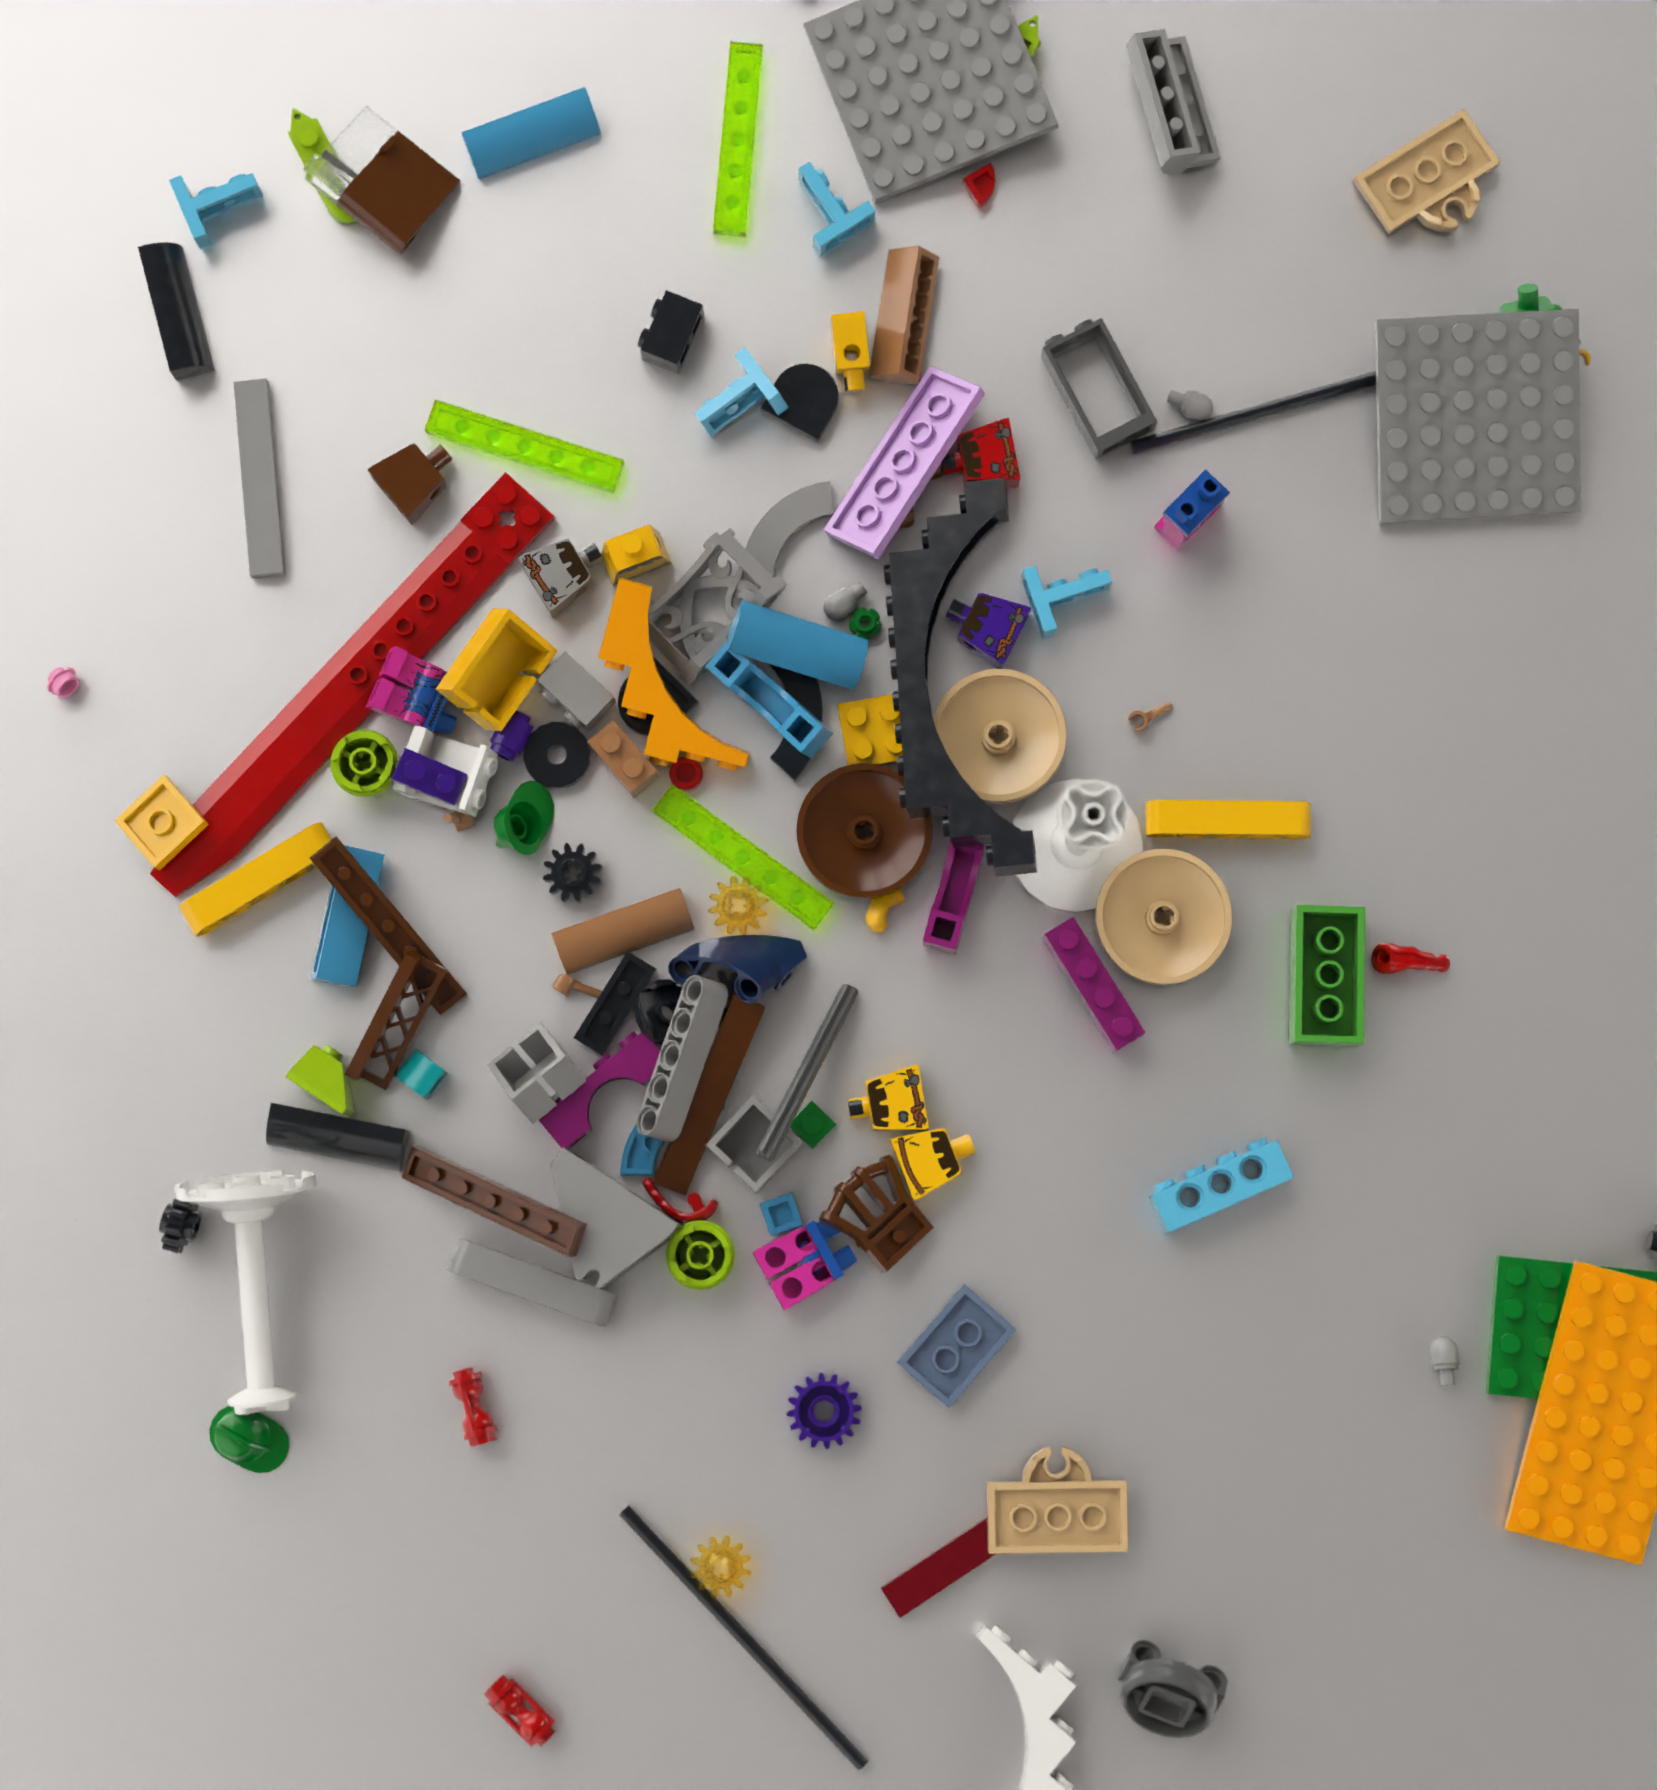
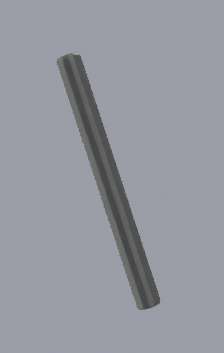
[756,984,858,1161]

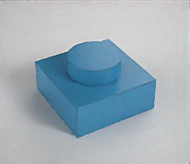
[760,1192,803,1236]

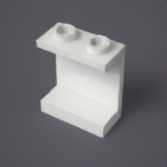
[392,725,498,817]

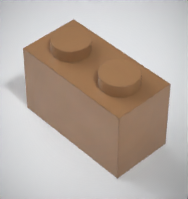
[587,720,659,798]

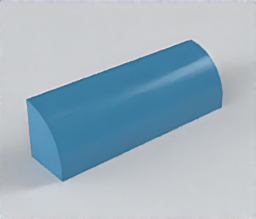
[461,87,601,179]
[728,600,868,690]
[311,845,385,987]

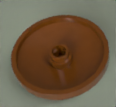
[796,763,932,899]

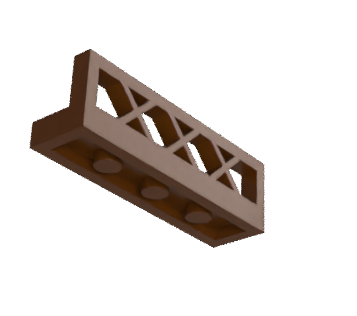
[344,950,449,1090]

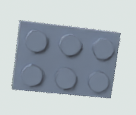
[897,1284,1017,1408]

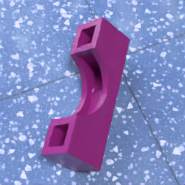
[923,840,986,954]
[1042,917,1146,1053]
[539,1031,660,1149]

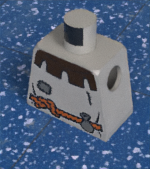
[518,539,604,618]

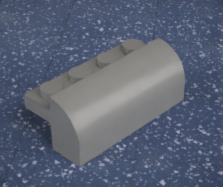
[1126,29,1221,174]

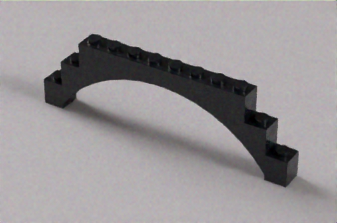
[884,478,1037,877]

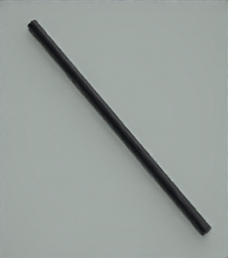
[1130,371,1376,454]
[619,1505,868,1771]

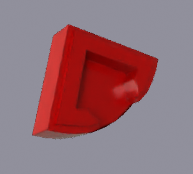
[962,162,995,209]

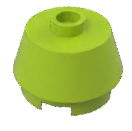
[330,730,398,797]
[666,1220,735,1290]

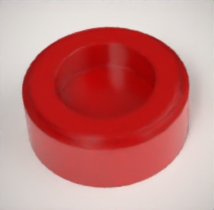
[669,757,703,791]

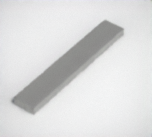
[234,378,285,578]

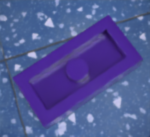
[390,748,468,806]

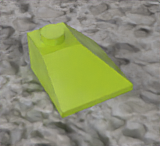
[285,1044,356,1118]

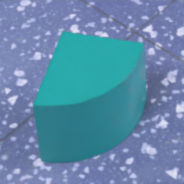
[395,1049,448,1100]

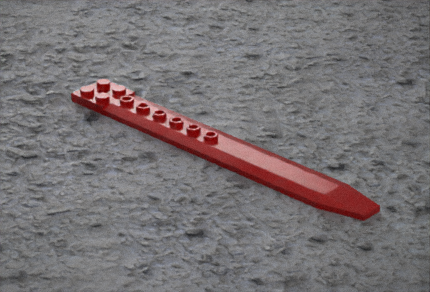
[150,472,555,897]

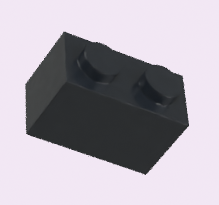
[638,290,704,374]

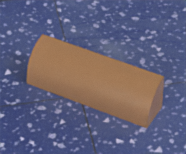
[869,246,939,384]
[551,888,695,974]

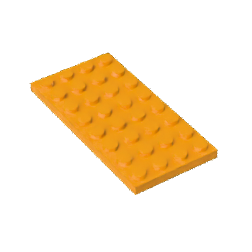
[1504,1260,1657,1565]

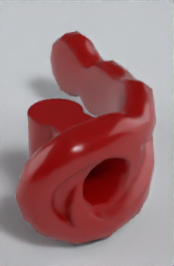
[1371,943,1450,974]
[642,1178,719,1224]

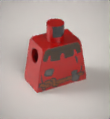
[941,418,1021,488]

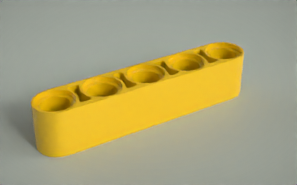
[1146,800,1311,839]
[179,822,332,937]

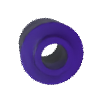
[490,710,534,762]

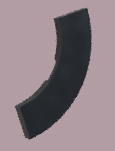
[769,664,823,782]

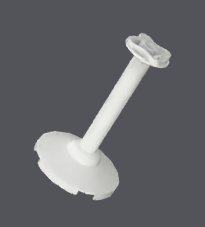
[1013,779,1143,914]
[175,1171,317,1415]

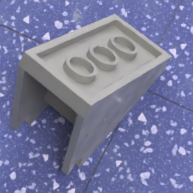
[551,1147,682,1289]

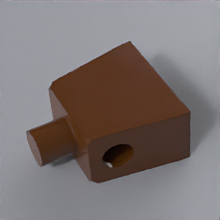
[367,443,453,525]

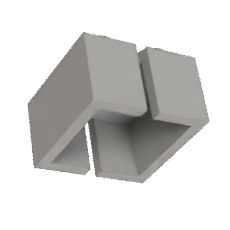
[487,1022,586,1124]
[706,1095,803,1194]

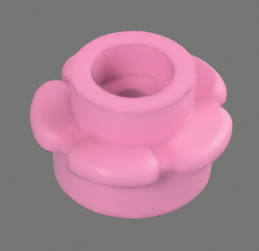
[47,667,80,698]

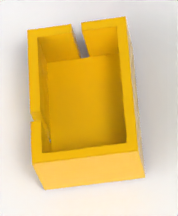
[436,609,558,731]

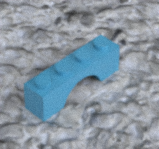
[705,641,834,759]

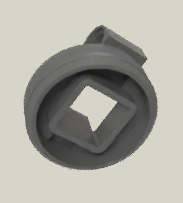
[1118,1640,1228,1738]

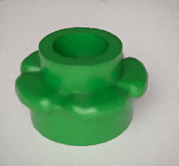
[849,607,882,640]

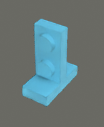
[799,161,876,257]
[169,173,263,249]
[694,347,789,436]
[1021,566,1112,639]

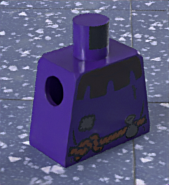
[945,593,1031,669]

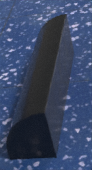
[138,242,215,381]
[266,1103,410,1171]

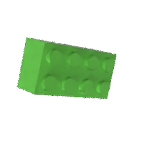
[1289,905,1365,1047]

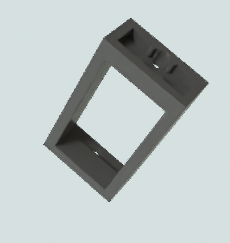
[1041,318,1158,460]

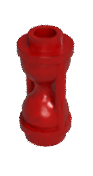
[448,1367,498,1447]
[484,1674,555,1747]

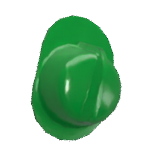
[493,781,554,855]
[209,1406,289,1473]

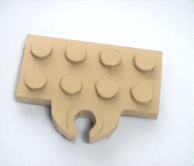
[1353,109,1500,234]
[987,1446,1128,1554]

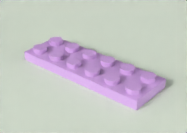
[824,366,985,559]

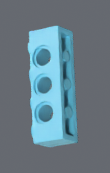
[1149,1137,1294,1233]

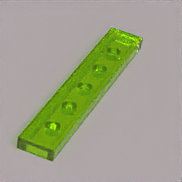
[713,42,763,237]
[424,400,624,493]
[652,784,834,931]

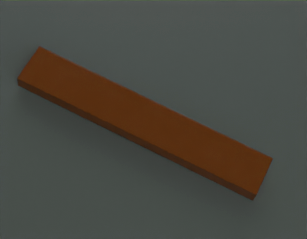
[310,836,467,1015]
[653,993,765,1196]
[401,1146,587,1257]

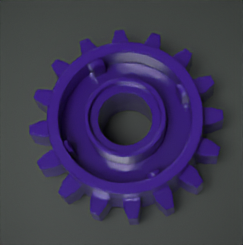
[786,1373,862,1449]

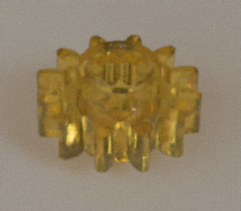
[708,876,769,935]
[690,1536,751,1598]

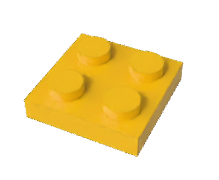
[837,694,903,766]
[114,775,209,870]

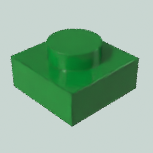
[790,1101,836,1149]

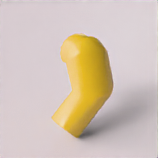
[865,889,905,933]

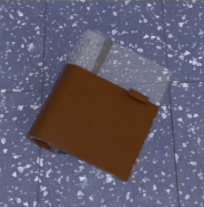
[303,105,461,255]

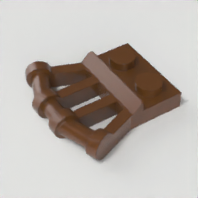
[819,1155,934,1273]

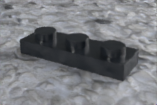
[573,951,657,1056]

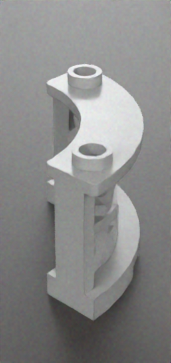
[648,528,787,686]

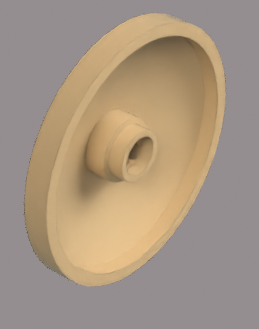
[933,669,1066,804]
[1095,849,1232,985]

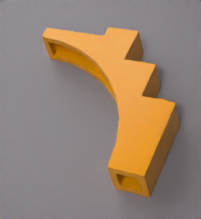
[598,578,749,771]

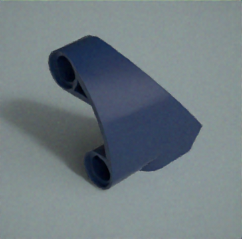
[668,935,807,1004]

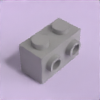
[537,651,616,731]

